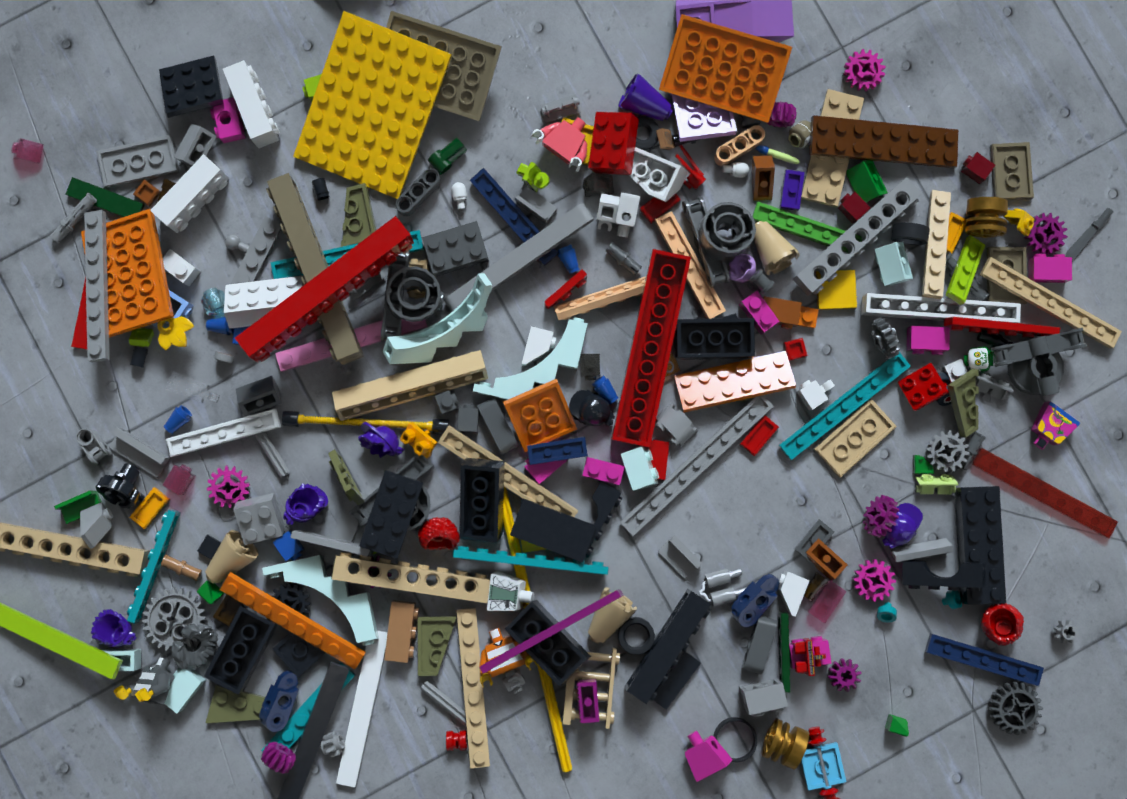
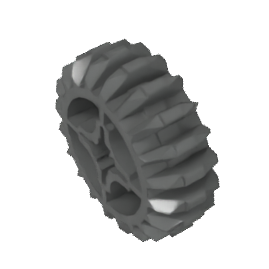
[988,681,1043,735]

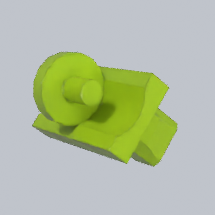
[516,162,550,193]

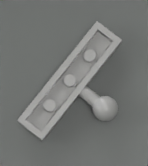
[225,216,281,284]

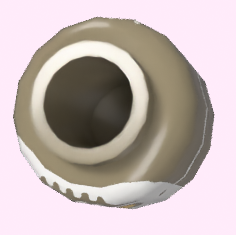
[789,120,811,149]

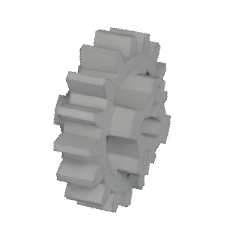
[927,430,970,472]

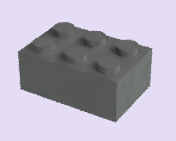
[422,221,489,277]

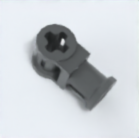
[747,269,775,294]

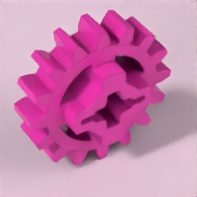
[843,49,886,92]
[207,465,250,508]
[852,559,896,602]

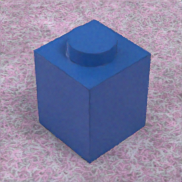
[273,531,305,561]

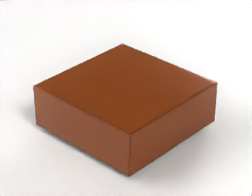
[133,179,161,207]

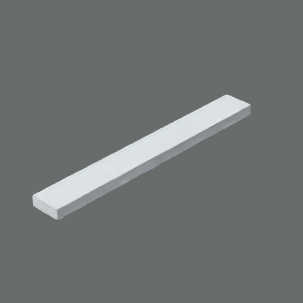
[336,630,388,787]

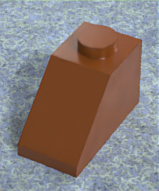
[752,155,775,201]
[763,296,802,330]
[805,538,848,581]

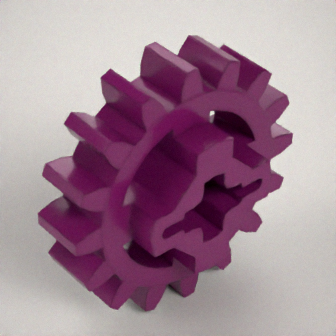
[1024,213,1068,255]
[863,495,899,538]

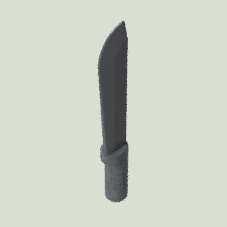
[1066,208,1113,262]

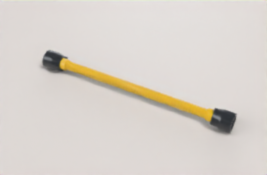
[282,411,449,434]

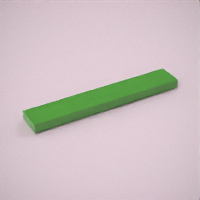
[752,202,862,253]

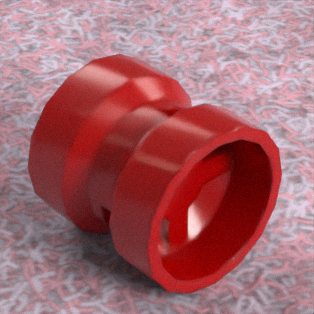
[446,730,467,751]

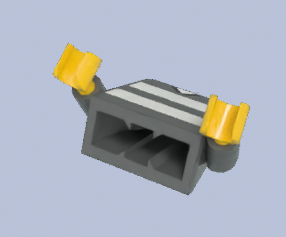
[113,657,174,705]

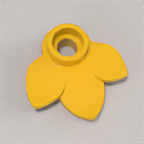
[157,316,194,350]

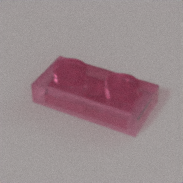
[808,580,847,623]

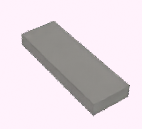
[890,538,953,562]

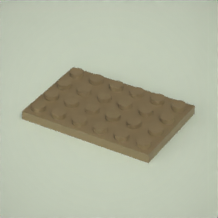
[386,11,502,121]

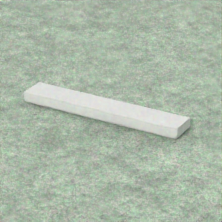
[166,409,281,457]

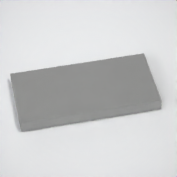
[96,135,180,189]
[291,530,374,557]

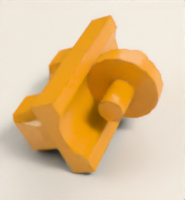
[400,422,438,458]

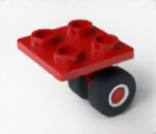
[898,363,952,411]

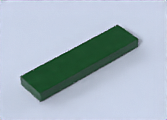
[65,177,144,217]
[778,612,790,693]

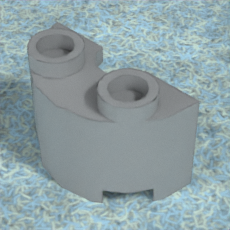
[656,403,698,446]

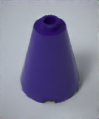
[618,73,673,121]

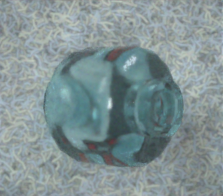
[201,288,225,318]

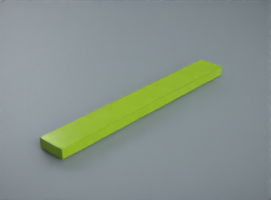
[0,602,123,679]

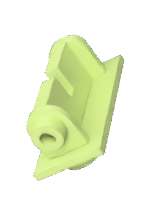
[915,474,958,495]

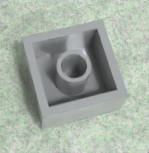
[233,493,285,545]
[739,678,788,717]

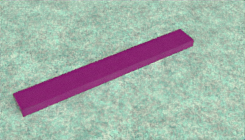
[480,589,624,674]

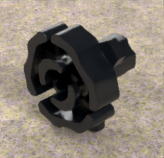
[96,463,145,509]

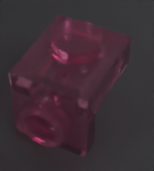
[11,138,44,164]

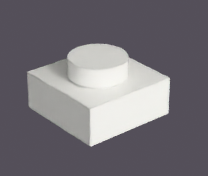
[943,359,968,383]

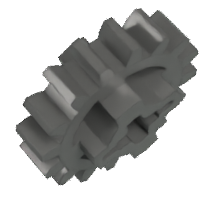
[871,317,900,359]

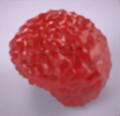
[418,517,460,550]
[981,603,1024,646]

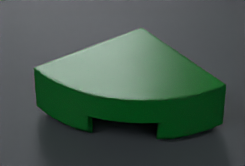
[913,455,934,474]

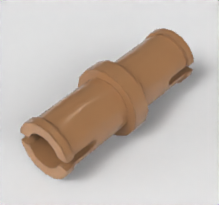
[161,554,202,581]

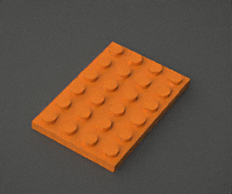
[659,14,793,123]
[81,209,174,338]

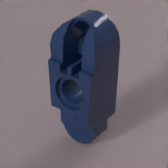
[732,574,780,627]
[259,671,299,732]

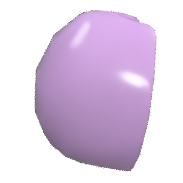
[729,253,756,283]

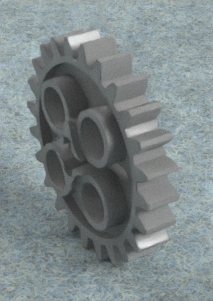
[142,587,207,651]

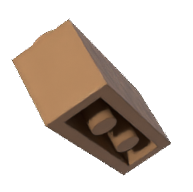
[384,600,419,663]

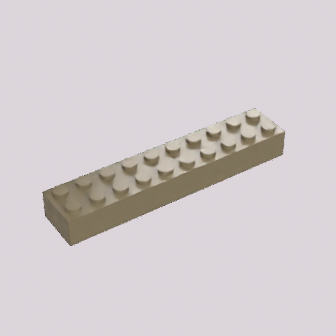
[266,173,364,365]

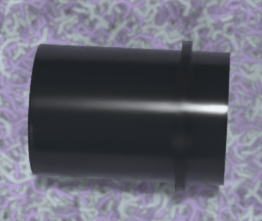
[312,178,330,201]
[130,346,148,368]

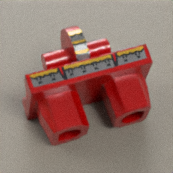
[793,638,826,676]

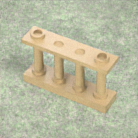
[562,648,620,729]

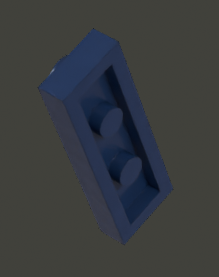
[527,437,588,465]

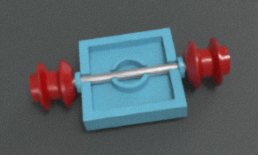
[801,726,846,799]

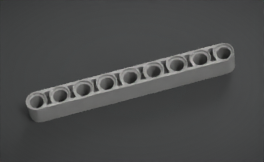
[444,203,594,312]

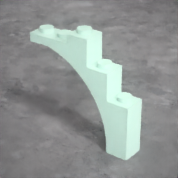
[383,273,492,364]

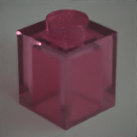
[163,464,196,495]

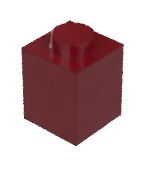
[961,152,995,184]
[838,192,870,224]

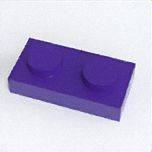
[780,169,805,211]

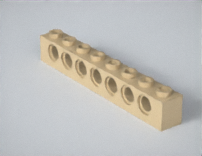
[0,522,150,577]
[331,552,490,603]

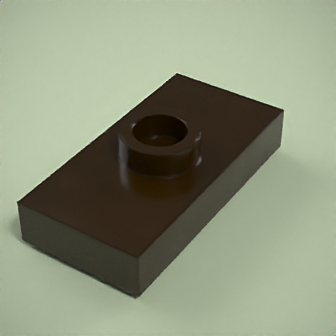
[213,594,244,627]

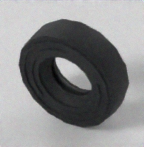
[635,116,659,151]

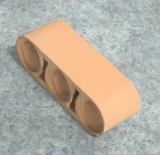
[714,125,765,166]

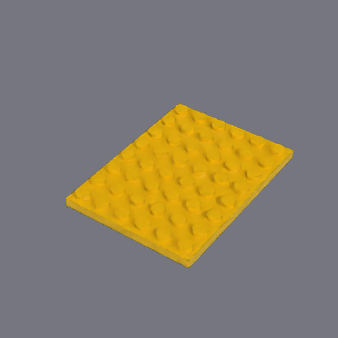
[293,11,452,199]

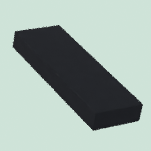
[654,651,701,710]

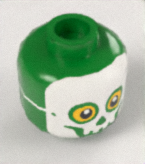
[964,346,993,372]

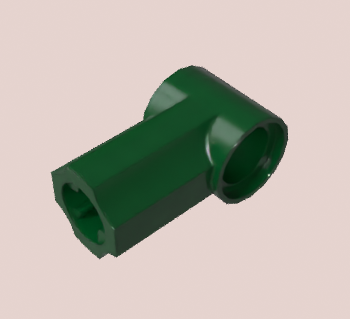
[428,138,467,175]

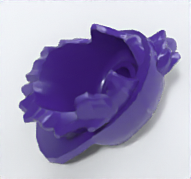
[358,422,405,458]
[283,484,329,525]
[882,503,923,549]
[91,609,137,648]

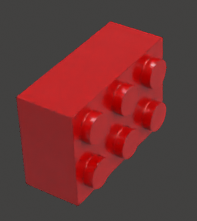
[588,112,639,175]

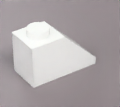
[163,249,201,286]
[522,326,556,366]
[778,571,810,617]

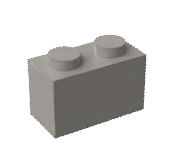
[174,124,216,167]

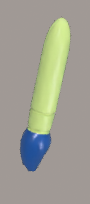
[755,145,800,164]

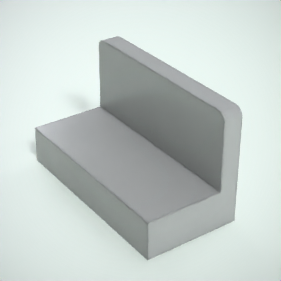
[515,186,557,224]
[658,535,703,578]

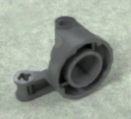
[682,196,756,288]
[381,251,444,342]
[990,327,1088,396]
[349,454,434,531]

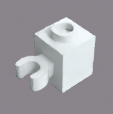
[597,193,620,231]
[797,379,835,411]

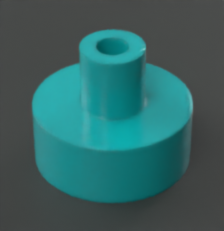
[942,590,962,610]
[877,602,897,623]

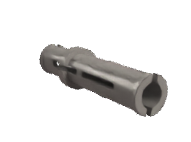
[50,193,97,243]

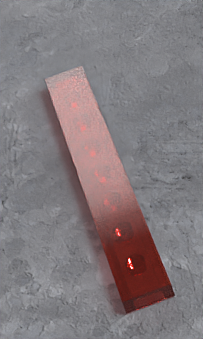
[972,448,1118,539]

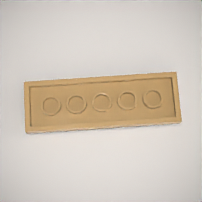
[801,89,864,208]

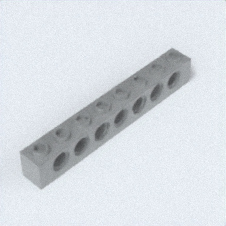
[793,177,922,296]

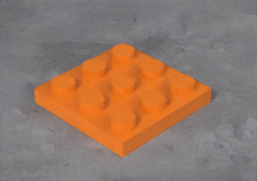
[503,379,577,452]

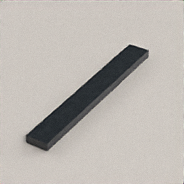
[277,662,349,799]

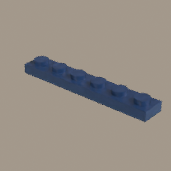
[470,168,559,266]
[925,633,1044,686]

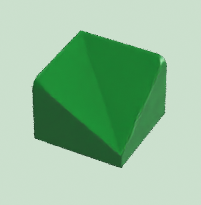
[197,580,224,604]
[885,714,909,737]

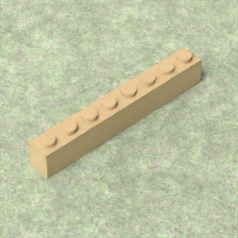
[332,350,489,421]

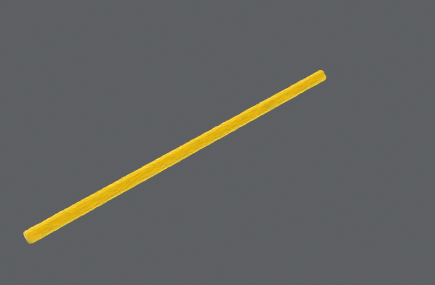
[503,486,572,772]

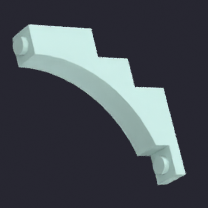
[473,317,588,400]
[262,555,379,646]

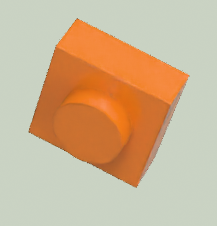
[798,306,819,329]

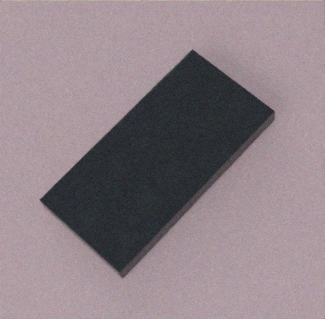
[510,498,597,562]

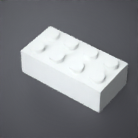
[223,60,280,149]
[150,154,229,233]
[224,276,304,329]

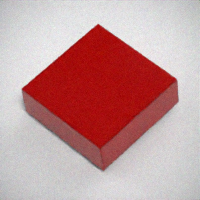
[783,338,808,361]

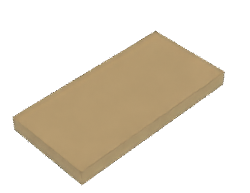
[814,398,897,478]

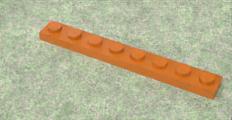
[220,572,366,669]

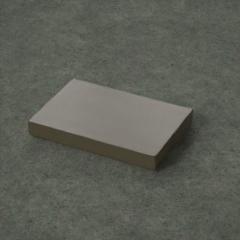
[990,142,1034,200]
[987,247,1027,304]

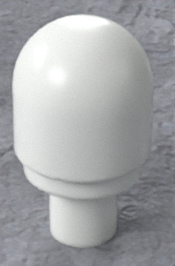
[723,162,749,178]
[451,182,467,209]

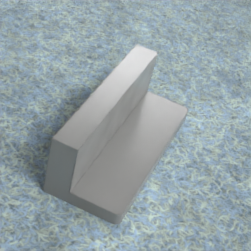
[109,427,170,477]

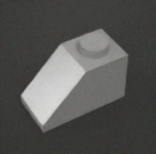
[80,502,113,549]

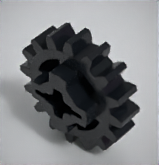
[271,583,311,616]

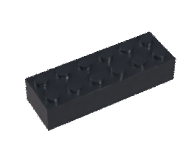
[955,486,1006,605]
[625,589,711,704]

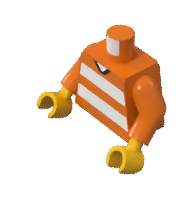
[479,628,538,688]

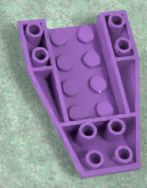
[676,0,794,43]

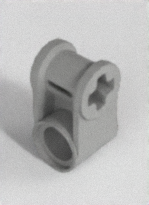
[76,429,112,465]

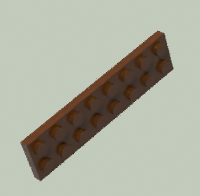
[809,115,959,168]

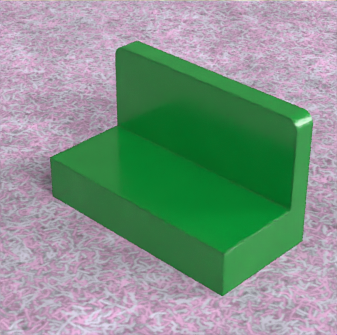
[846,160,888,203]
[54,491,102,524]

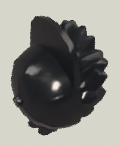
[569,390,615,427]

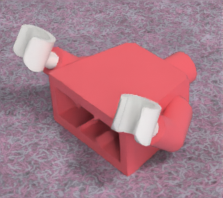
[530,117,587,172]

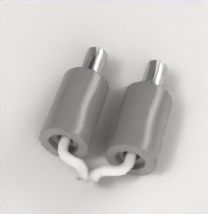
[699,568,746,607]

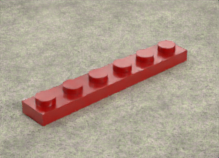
[944,317,1060,338]

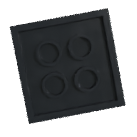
[159,55,224,118]

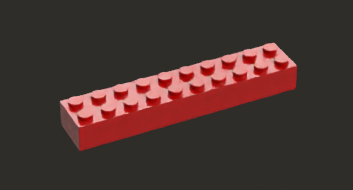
[235,216,414,362]
[611,249,691,447]

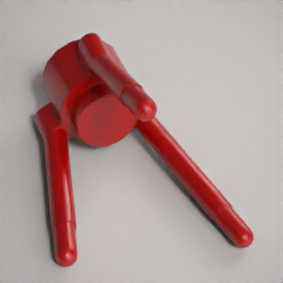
[675,145,706,190]

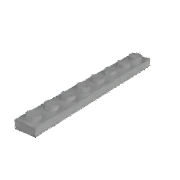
[84,210,110,362]

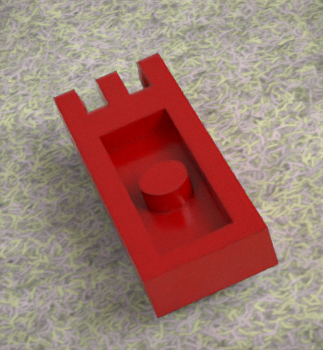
[545,269,587,309]

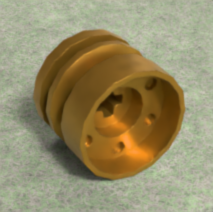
[965,197,1008,238]
[762,718,809,770]

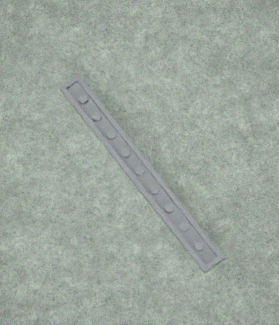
[620,395,774,536]

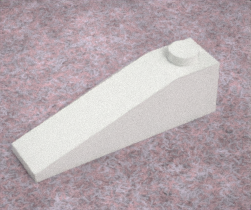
[629,147,688,202]

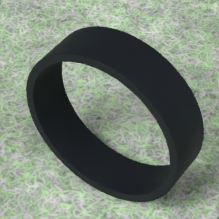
[714,717,757,763]

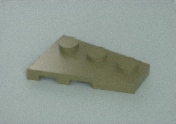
[341,183,377,247]
[947,369,979,438]
[328,449,365,505]
[418,616,457,676]
[206,684,265,723]

